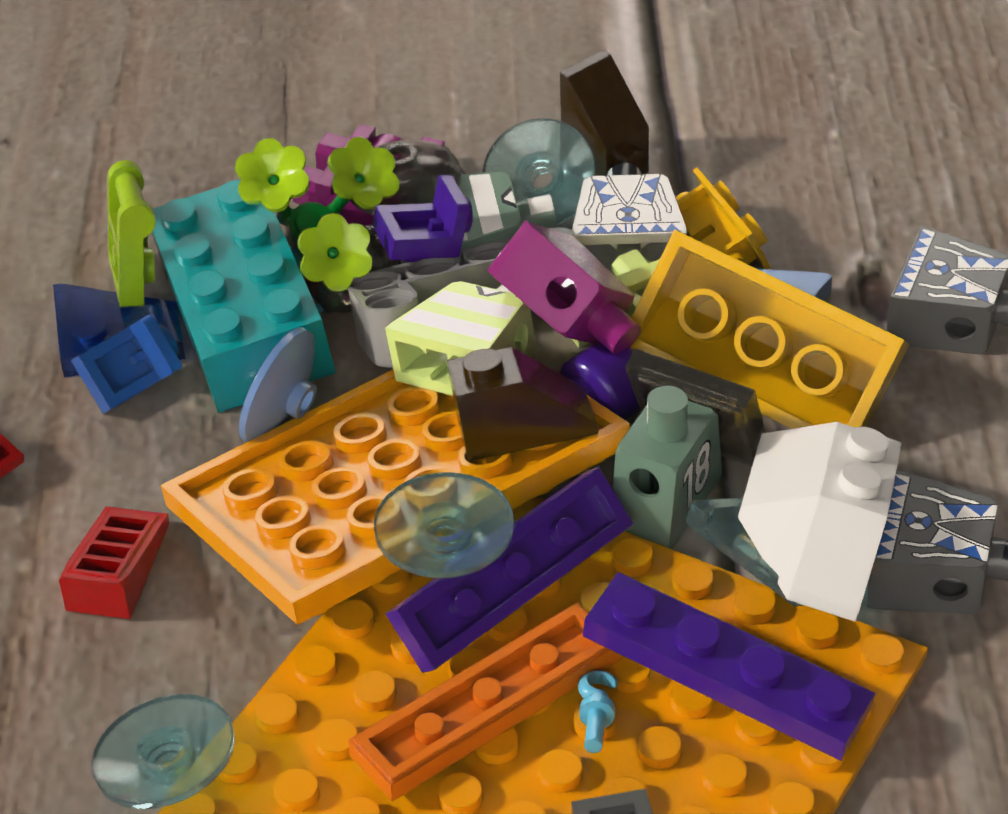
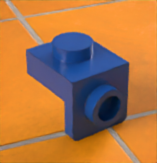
[71,314,182,414]

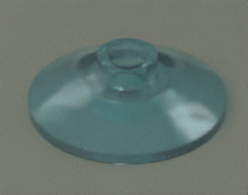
[482,118,596,225]
[374,472,514,578]
[92,694,235,809]

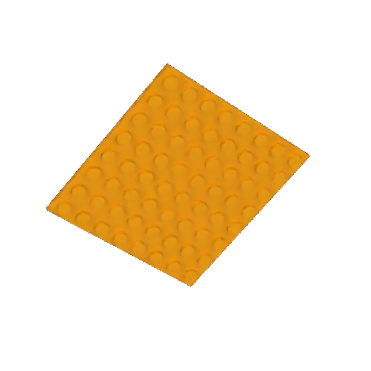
[157,497,928,814]

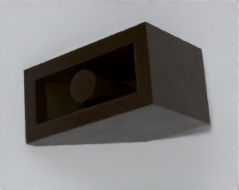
[560,50,649,179]
[446,347,598,462]

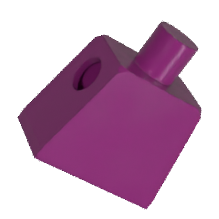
[487,220,641,355]

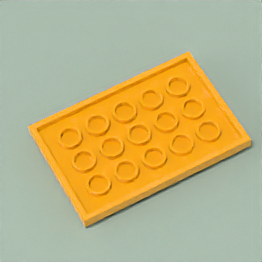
[160,369,630,625]

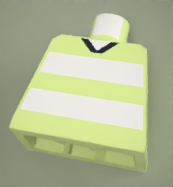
[385,281,536,396]

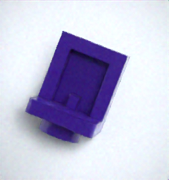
[372,175,473,262]

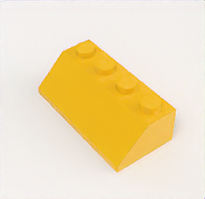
[631,229,910,429]

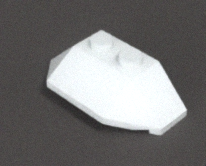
[738,422,902,621]

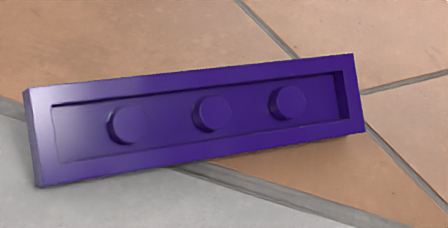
[385,467,634,673]
[582,572,875,761]

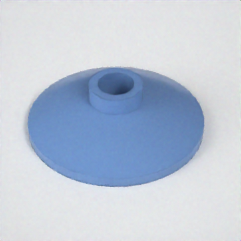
[239,328,317,442]

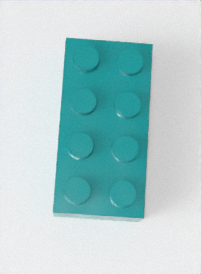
[152,180,336,413]

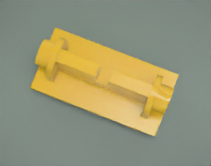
[675,167,772,269]

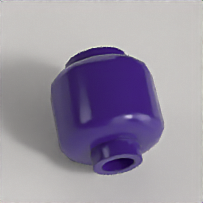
[559,341,651,420]

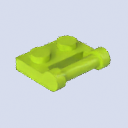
[107,160,156,307]

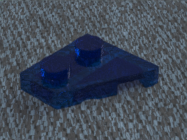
[53,283,186,378]

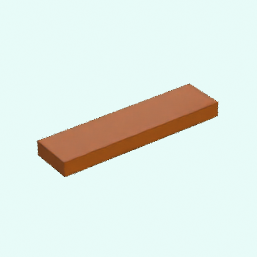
[348,602,622,802]

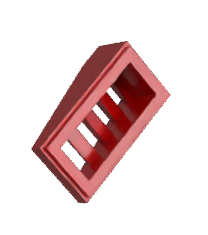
[59,506,170,619]

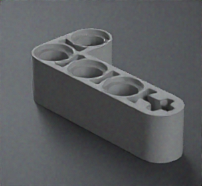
[348,227,574,368]

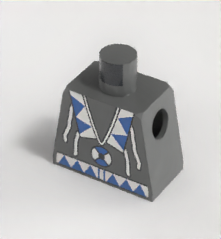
[887,226,1008,354]
[867,470,1008,614]

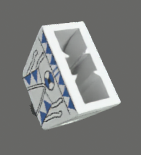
[572,163,687,271]

